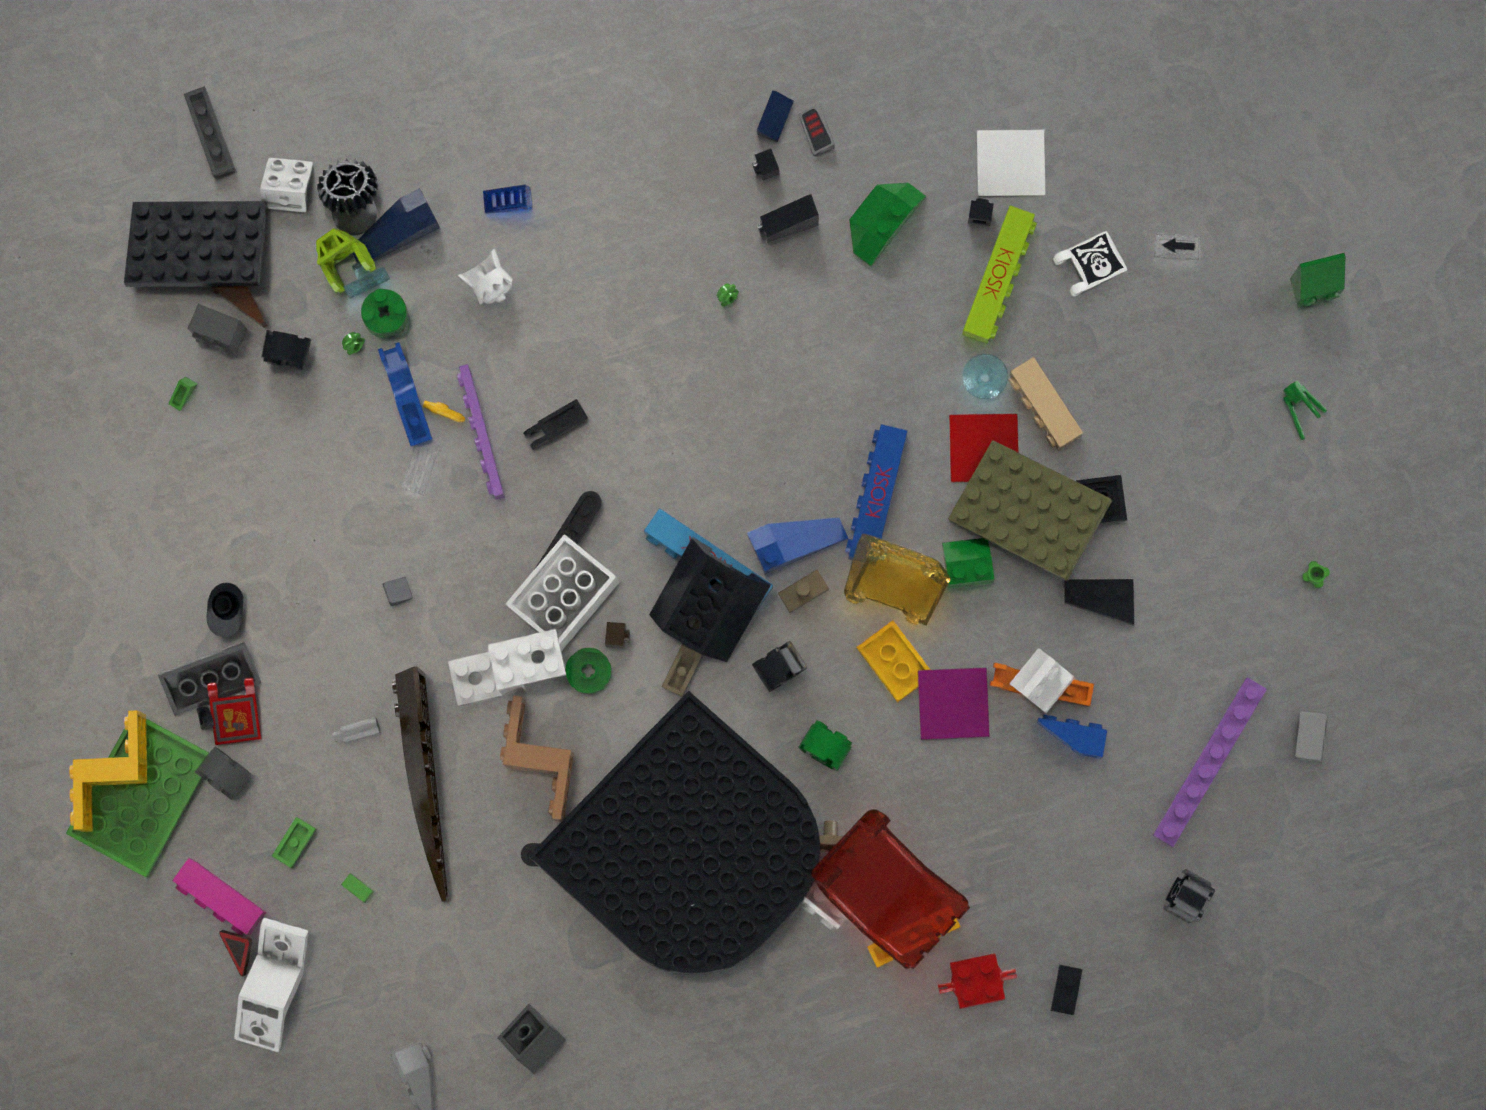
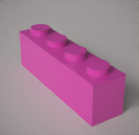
[172,858,267,935]

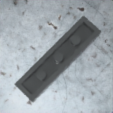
[184,86,235,178]

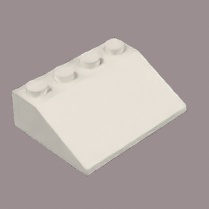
[505,534,620,651]

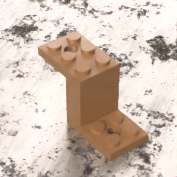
[500,696,574,822]

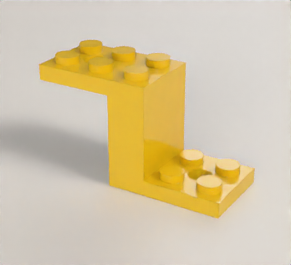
[69,710,147,832]

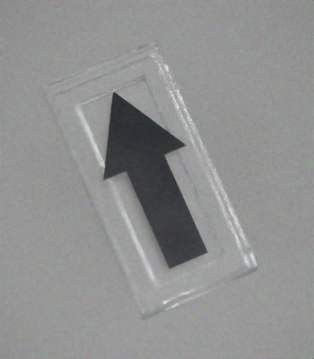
[1154,233,1201,260]

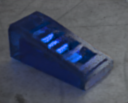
[483,184,533,214]

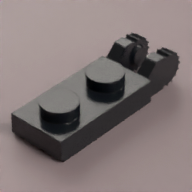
[523,399,589,450]

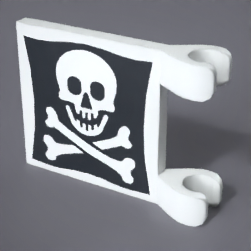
[1053,231,1128,297]

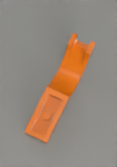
[989,663,1094,707]

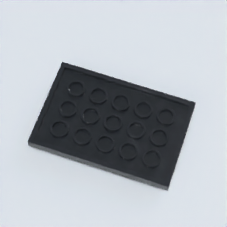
[124,201,267,287]

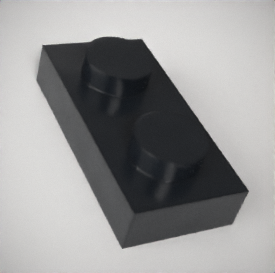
[1050,965,1083,1015]

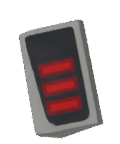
[798,104,835,156]

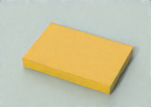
[856,620,931,703]

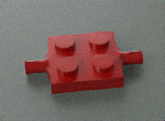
[938,953,1017,1009]

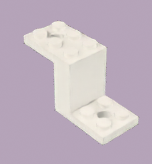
[448,629,566,707]
[234,918,308,1052]

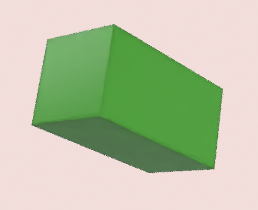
[341,873,374,903]

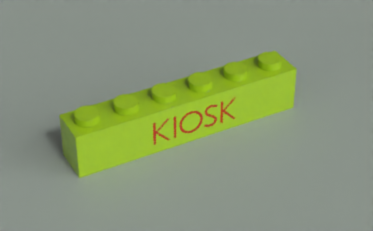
[962,205,1037,344]

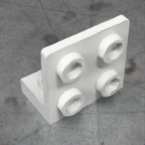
[260,158,313,212]
[802,879,855,931]

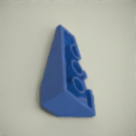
[747,517,848,575]

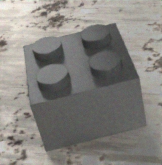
[187,304,247,355]

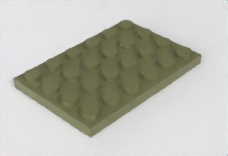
[948,440,1112,581]

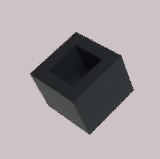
[752,149,780,181]
[968,198,994,226]

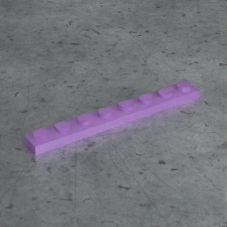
[1153,677,1267,847]

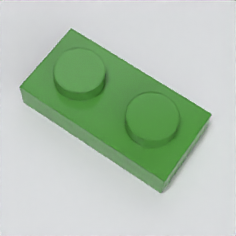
[272,817,317,868]

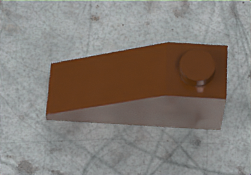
[211,286,267,328]

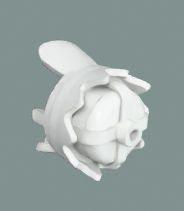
[457,249,513,305]

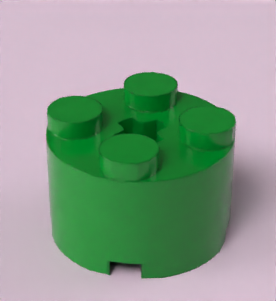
[361,289,408,338]
[798,720,852,771]

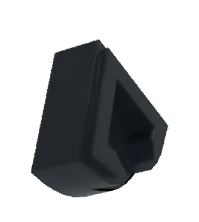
[197,707,214,730]

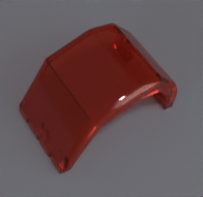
[811,809,970,969]

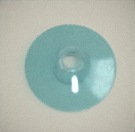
[962,354,1008,399]

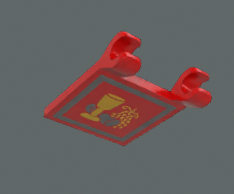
[207,678,261,745]

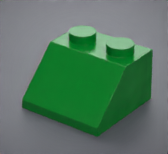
[942,538,995,588]

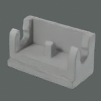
[1295,711,1328,763]

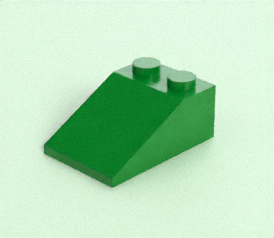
[1290,253,1346,306]

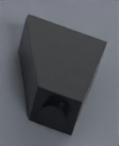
[757,194,819,243]

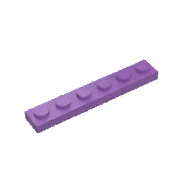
[457,364,505,500]

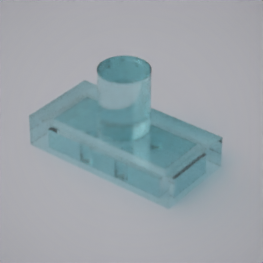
[344,262,390,299]

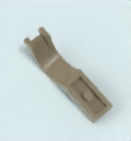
[661,618,703,697]

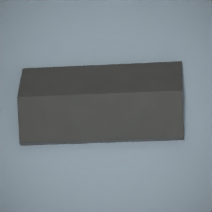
[158,642,261,716]

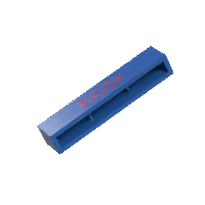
[845,424,908,566]

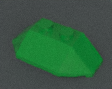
[849,183,926,266]

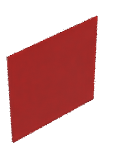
[949,414,1019,482]

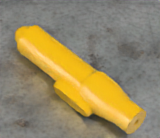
[422,400,465,422]

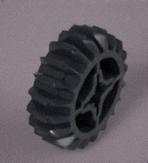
[317,158,378,216]

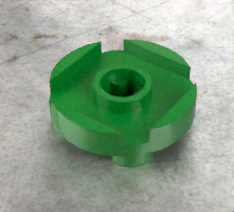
[565,648,612,694]

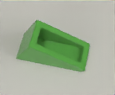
[168,377,198,411]

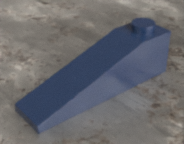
[352,188,440,268]

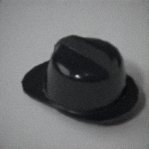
[206,583,244,638]

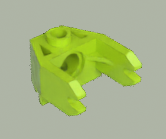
[316,228,376,293]

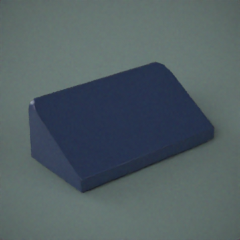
[757,90,794,142]

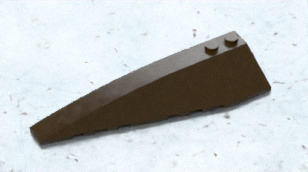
[392,666,449,902]

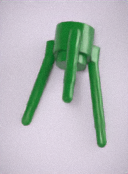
[1283,380,1327,440]

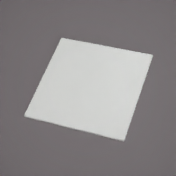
[977,130,1045,196]

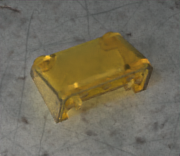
[843,534,951,626]

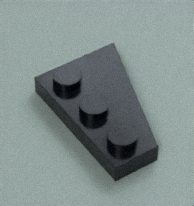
[1064,579,1134,626]

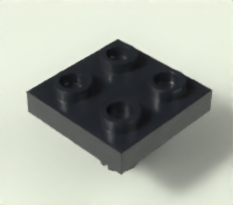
[1076,475,1127,524]

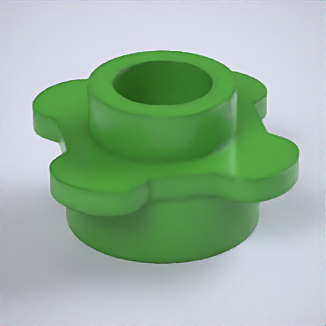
[716,283,739,307]
[342,332,365,355]
[1302,561,1330,588]

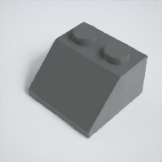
[497,1004,566,1074]

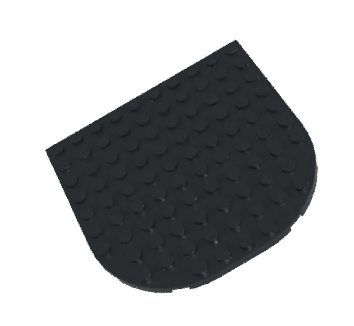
[529,691,820,975]

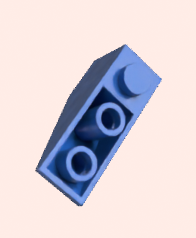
[1037,715,1107,759]

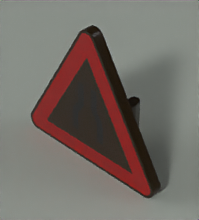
[219,930,252,977]

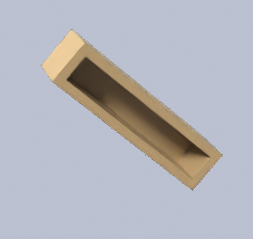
[1009,357,1083,451]

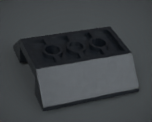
[649,537,771,662]

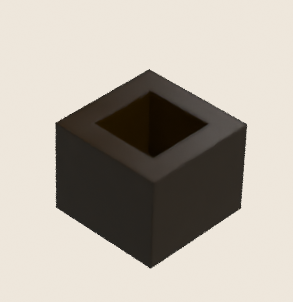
[605,622,630,649]

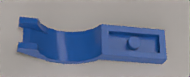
[378,342,433,446]

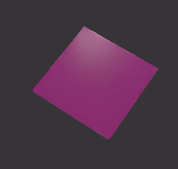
[918,668,990,740]

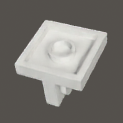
[1010,648,1075,713]

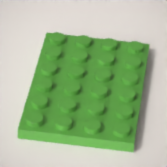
[66,719,209,878]

